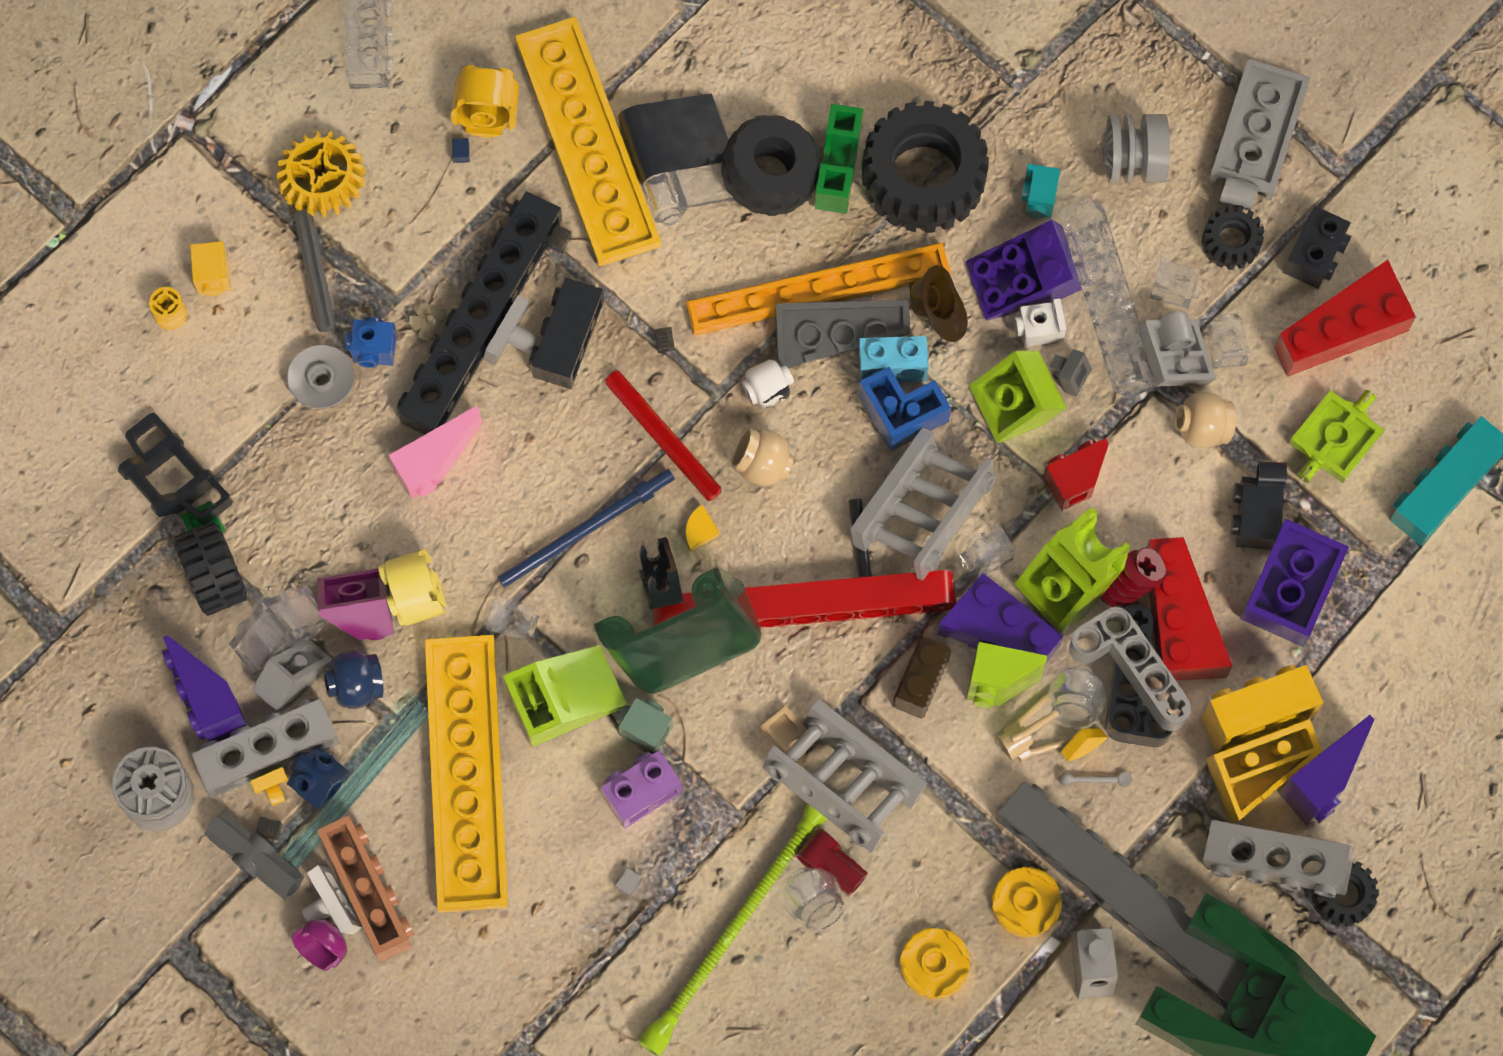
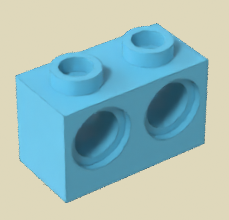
[858,336,928,383]

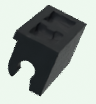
[639,537,683,610]

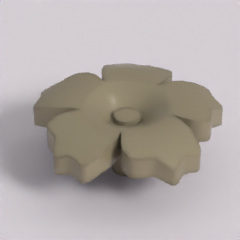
[408,303,448,342]

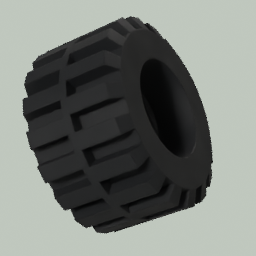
[174,521,247,616]

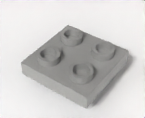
[1137,311,1216,386]

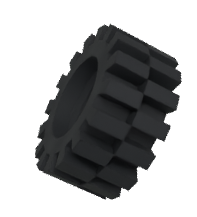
[1202,205,1264,270]
[1311,861,1379,927]

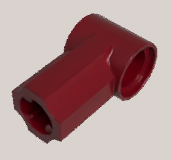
[795,828,868,897]

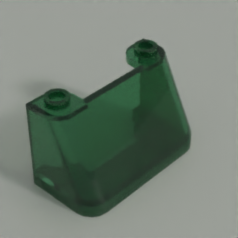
[594,567,762,694]

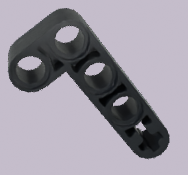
[1105,605,1173,747]

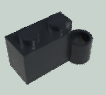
[1231,460,1287,550]

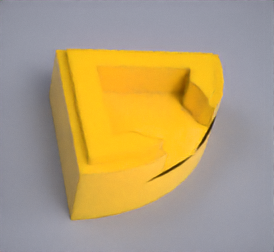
[686,505,720,552]
[1061,728,1108,761]

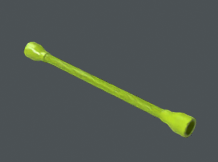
[637,803,828,1056]

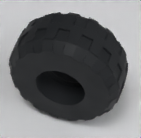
[721,115,821,216]

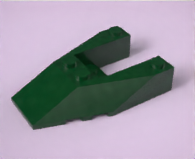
[1135,893,1376,1056]

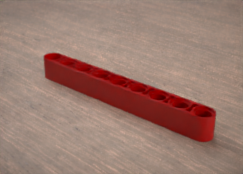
[652,570,957,636]

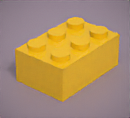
[1201,664,1323,754]

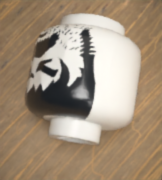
[742,360,794,409]

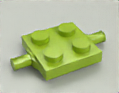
[1289,390,1385,483]

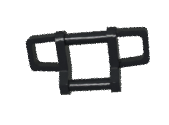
[118,413,233,525]

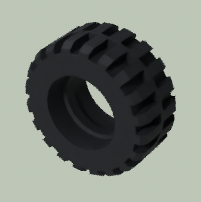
[862,101,989,233]

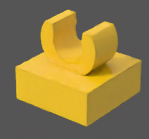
[250,767,289,806]

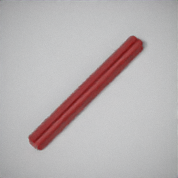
[605,370,721,501]

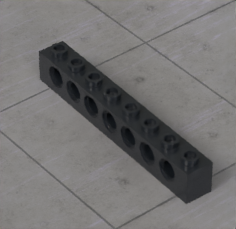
[397,191,563,435]

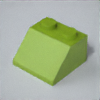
[969,351,1067,443]
[967,642,1047,709]

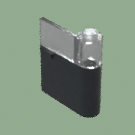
[618,93,734,226]

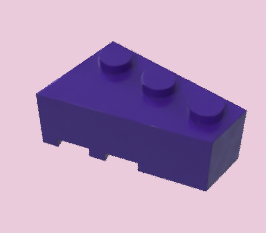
[937,573,1064,665]

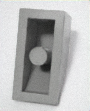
[252,638,333,711]

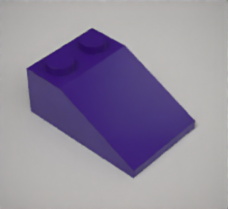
[1240,519,1349,647]
[1280,715,1374,826]

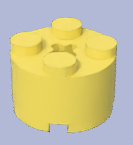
[378,548,447,626]

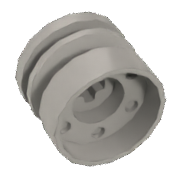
[1102,114,1170,183]
[112,747,195,832]

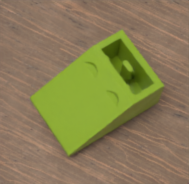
[503,645,627,748]

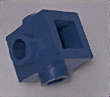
[287,747,350,809]

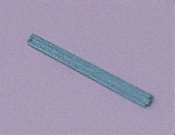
[283,701,428,868]

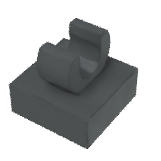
[1049,349,1092,397]

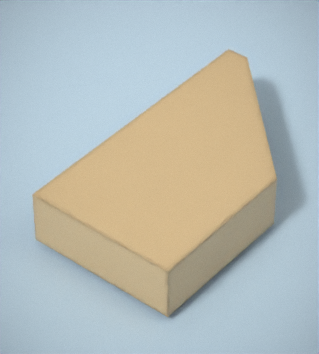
[759,704,808,769]

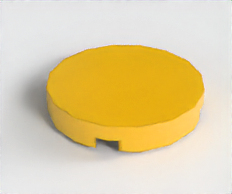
[991,867,1062,937]
[900,928,970,999]

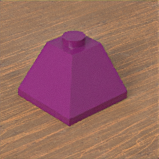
[317,568,394,640]

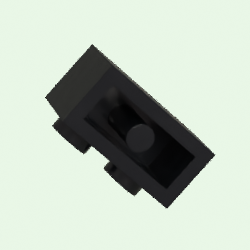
[1282,206,1352,289]

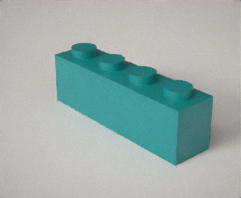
[1390,416,1503,546]

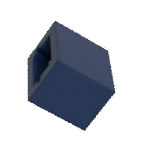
[452,138,470,163]

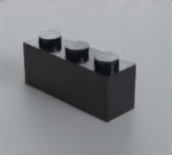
[529,277,604,390]

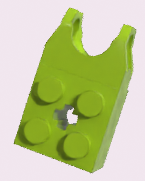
[1014,507,1131,634]

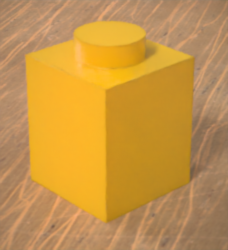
[190,241,231,296]

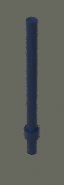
[497,469,675,588]

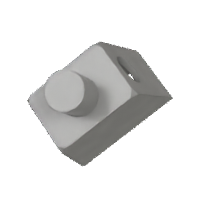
[1070,927,1118,999]

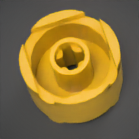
[450,65,520,137]

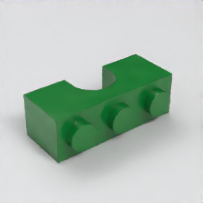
[815,104,863,214]

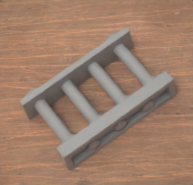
[850,427,995,581]
[762,699,928,853]

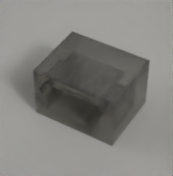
[547,225,572,253]
[655,327,675,353]
[255,816,283,841]

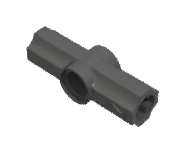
[204,811,304,900]

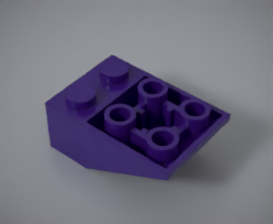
[965,220,1087,321]
[161,635,248,742]

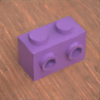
[601,750,683,829]

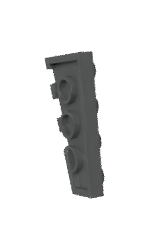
[775,299,910,369]

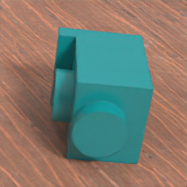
[1021,163,1060,219]

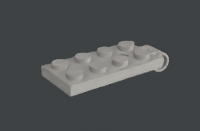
[1208,58,1310,210]

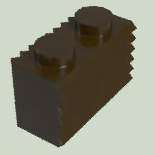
[892,636,951,719]

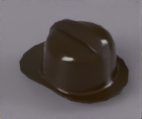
[909,265,968,342]

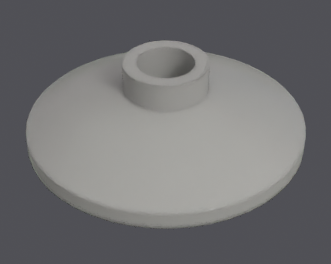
[287,345,355,409]

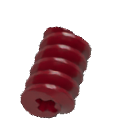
[1100,547,1166,608]

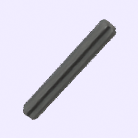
[294,209,336,332]

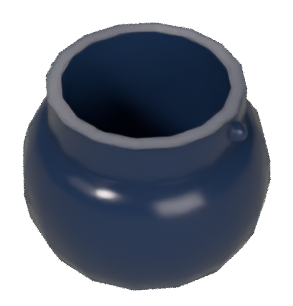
[324,651,384,709]

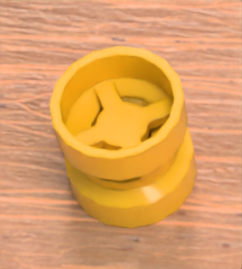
[149,287,187,330]

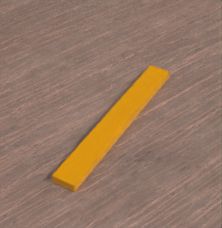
[686,242,951,336]

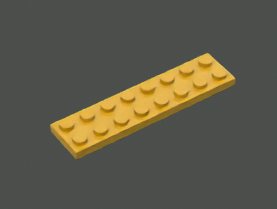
[515,16,661,267]
[425,635,509,913]

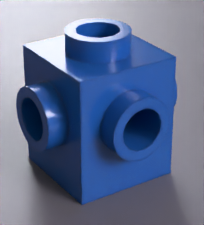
[345,317,397,368]

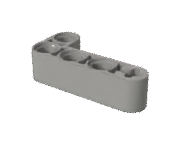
[1069,607,1191,731]

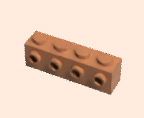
[317,815,414,963]

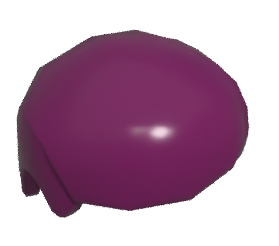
[291,919,347,971]

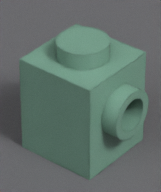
[617,698,673,754]

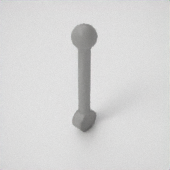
[1059,772,1132,787]

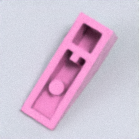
[388,406,482,499]

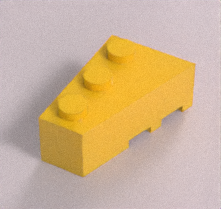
[1206,719,1323,823]

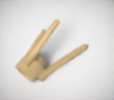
[997,688,1073,762]

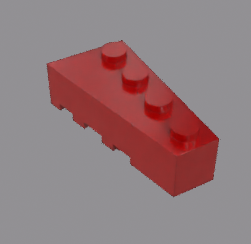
[1274,259,1416,377]
[1147,537,1233,682]

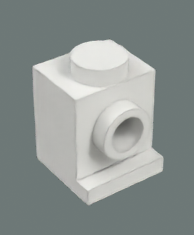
[1014,299,1066,347]

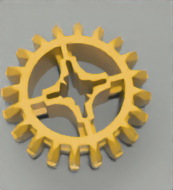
[276,130,366,218]

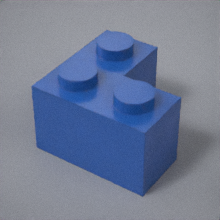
[858,367,951,451]

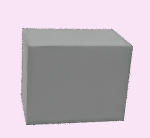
[615,868,642,898]

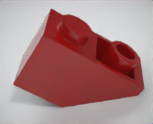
[1043,438,1109,511]

